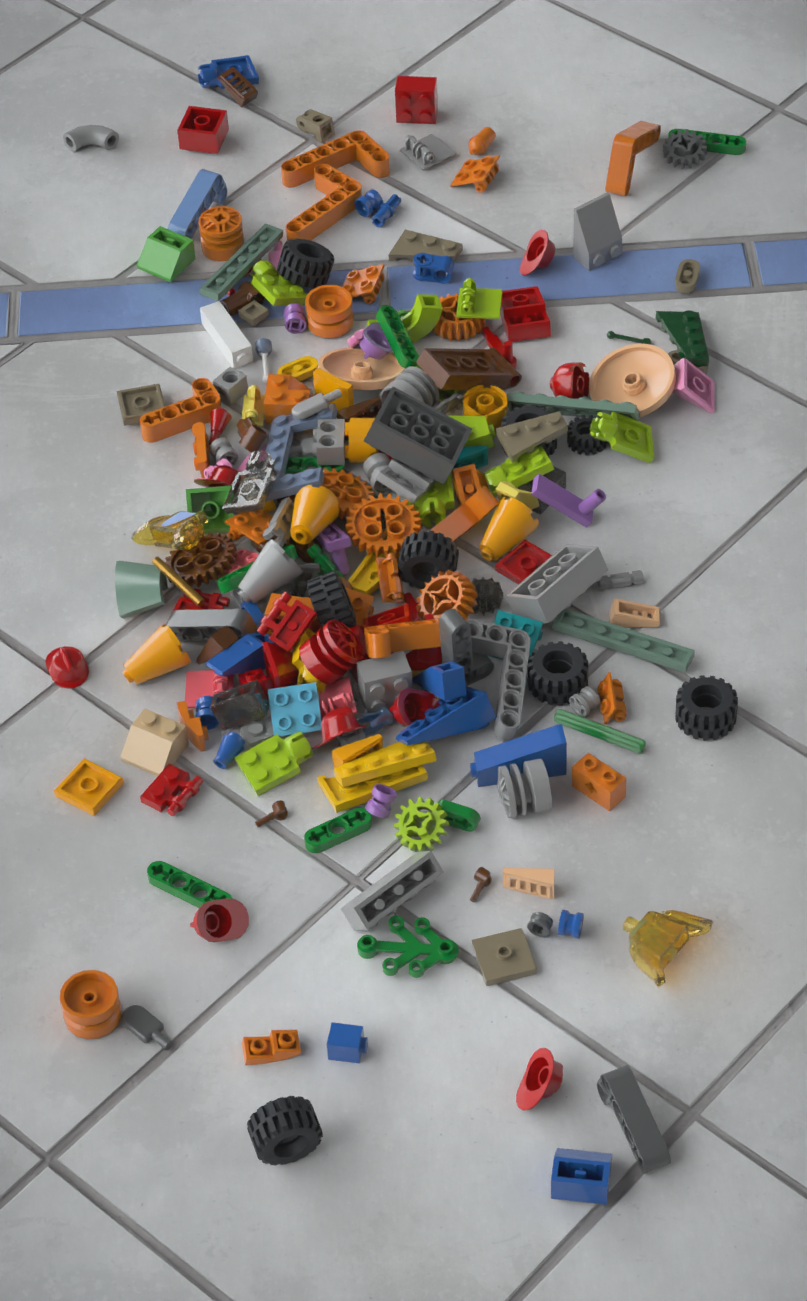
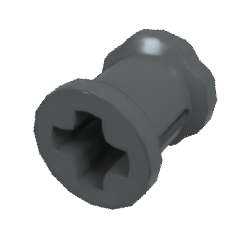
[337,728,366,747]

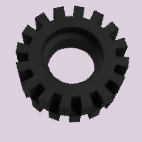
[567,415,607,456]

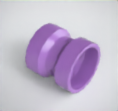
[284,303,306,334]
[366,784,397,818]

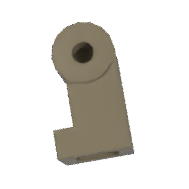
[296,109,335,143]

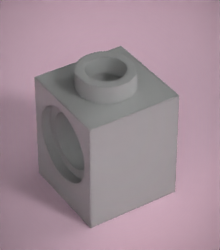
[213,367,248,405]

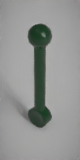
[607,331,651,345]

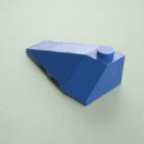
[396,686,497,745]

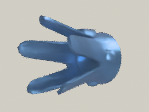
[357,707,393,736]

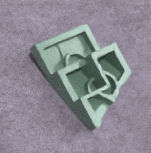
[115,561,169,619]

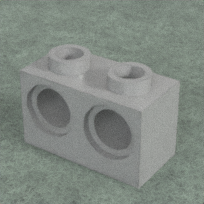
[312,419,346,465]

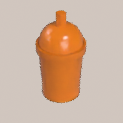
[468,127,496,155]

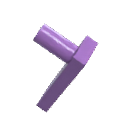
[531,474,606,528]
[315,522,351,574]

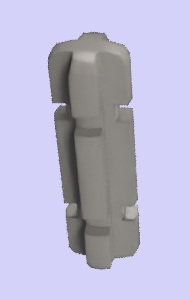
[598,570,644,590]

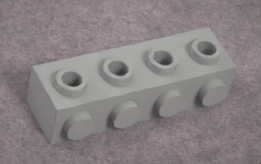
[341,851,444,931]

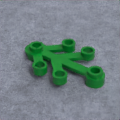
[357,916,459,978]

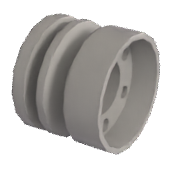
[380,366,439,407]
[497,759,552,818]

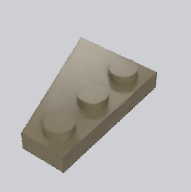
[388,229,463,263]
[496,411,568,463]

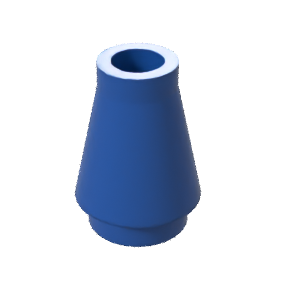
[213,732,245,769]

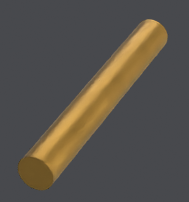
[152,556,205,607]

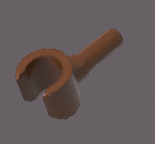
[255,800,288,828]
[470,867,492,903]

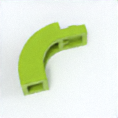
[367,294,443,343]

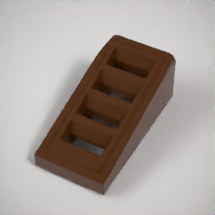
[217,67,258,108]
[336,397,382,422]
[196,625,238,665]

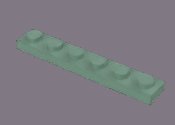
[200,223,283,301]
[506,391,640,421]
[552,609,695,673]

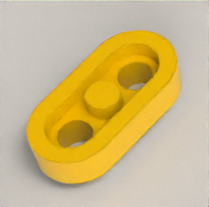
[277,356,318,381]

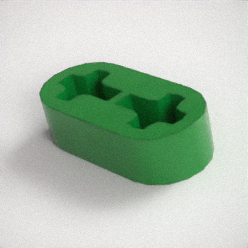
[438,800,481,832]

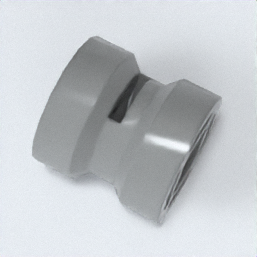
[209,438,238,466]

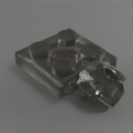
[222,450,278,514]

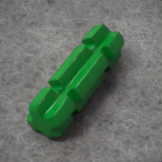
[307,544,344,578]

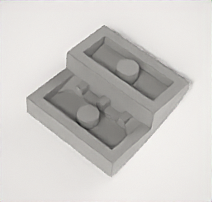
[376,458,436,504]

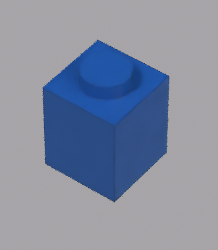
[326,1022,368,1064]

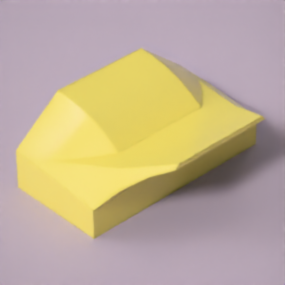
[496,481,539,510]

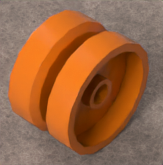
[305,285,354,338]
[60,970,122,1039]

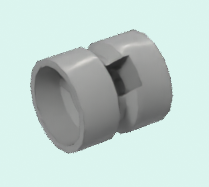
[363,453,394,496]

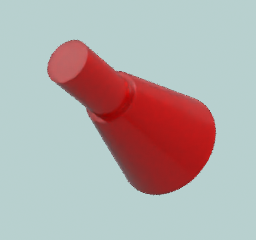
[209,408,232,445]

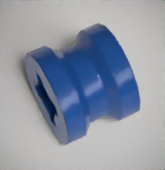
[558,910,584,939]

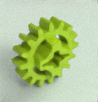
[393,797,449,852]

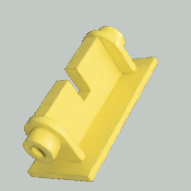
[242,385,265,426]

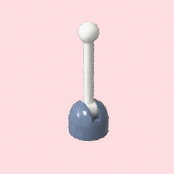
[255,338,272,384]

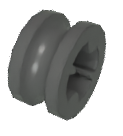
[527,912,553,937]

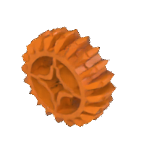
[432,293,486,342]
[416,570,478,620]

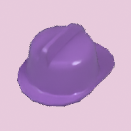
[360,323,392,360]

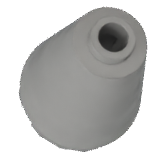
[238,539,303,603]

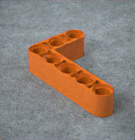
[605,121,661,196]
[281,130,390,188]
[286,164,362,241]

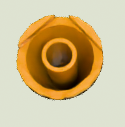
[290,485,339,544]
[479,497,539,561]
[122,623,191,685]

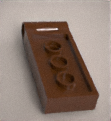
[416,348,522,390]

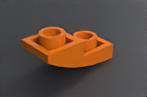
[177,701,209,752]
[242,1030,301,1065]

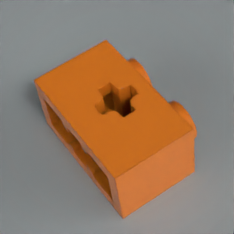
[572,753,627,811]

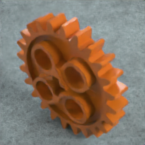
[322,468,375,520]
[346,493,421,558]

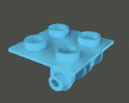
[268,682,322,737]

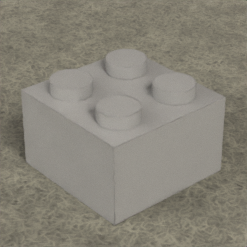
[357,651,413,714]

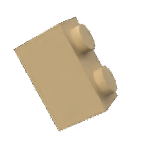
[121,709,189,776]

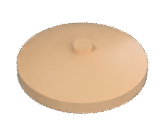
[589,344,677,418]
[318,347,405,390]

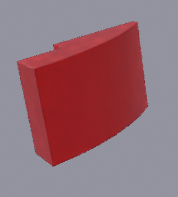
[500,286,551,342]

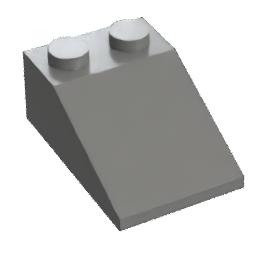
[573,192,622,271]

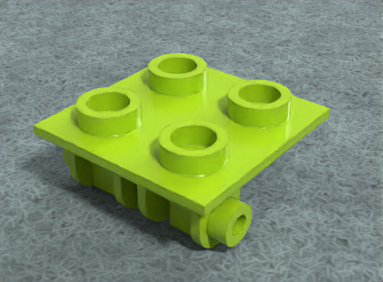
[456,278,502,319]

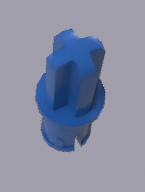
[371,194,401,227]

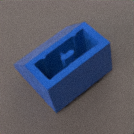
[551,1148,613,1205]

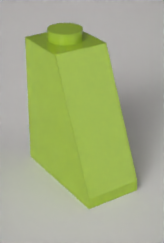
[448,415,497,449]

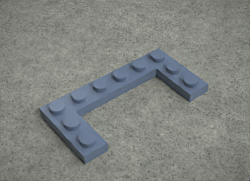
[255,403,338,503]

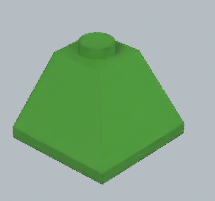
[186,486,234,535]

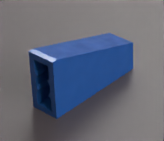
[470,724,567,787]

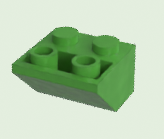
[137,226,196,282]

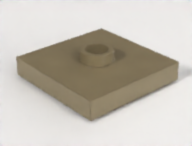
[116,383,165,426]
[472,928,537,986]

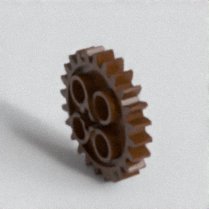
[165,532,238,587]

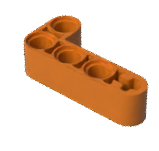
[140,378,222,443]
[428,486,499,542]
[364,619,441,658]

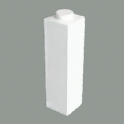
[200,301,253,369]

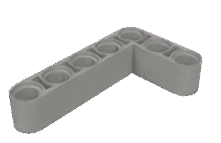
[466,619,530,741]

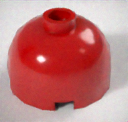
[550,362,590,399]

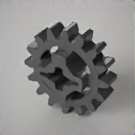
[663,129,707,169]

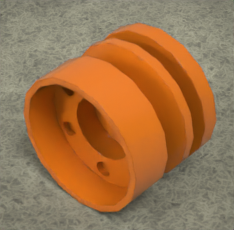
[199,206,244,262]

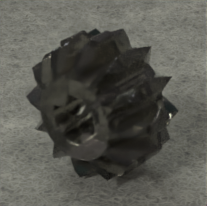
[472,576,503,616]

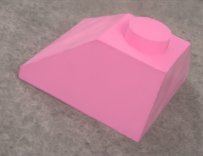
[673,358,715,413]

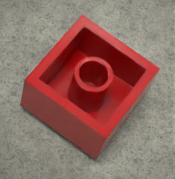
[395,76,438,124]
[177,106,229,154]

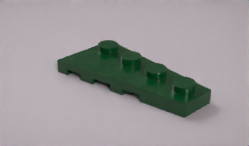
[655,310,709,366]

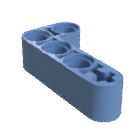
[168,169,228,239]

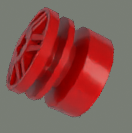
[299,620,364,685]

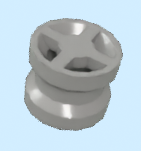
[569,686,600,717]

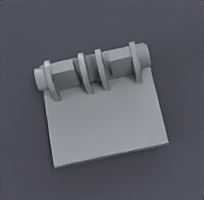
[400,134,456,171]

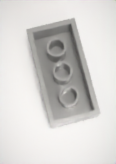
[506,544,608,623]

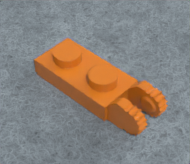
[192,422,210,478]

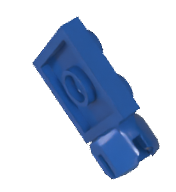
[198,55,259,89]

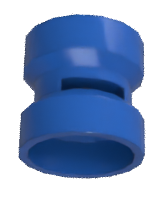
[354,189,383,217]
[195,696,220,730]

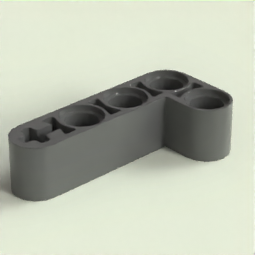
[166,609,259,642]
[439,609,494,686]
[597,1065,671,1174]

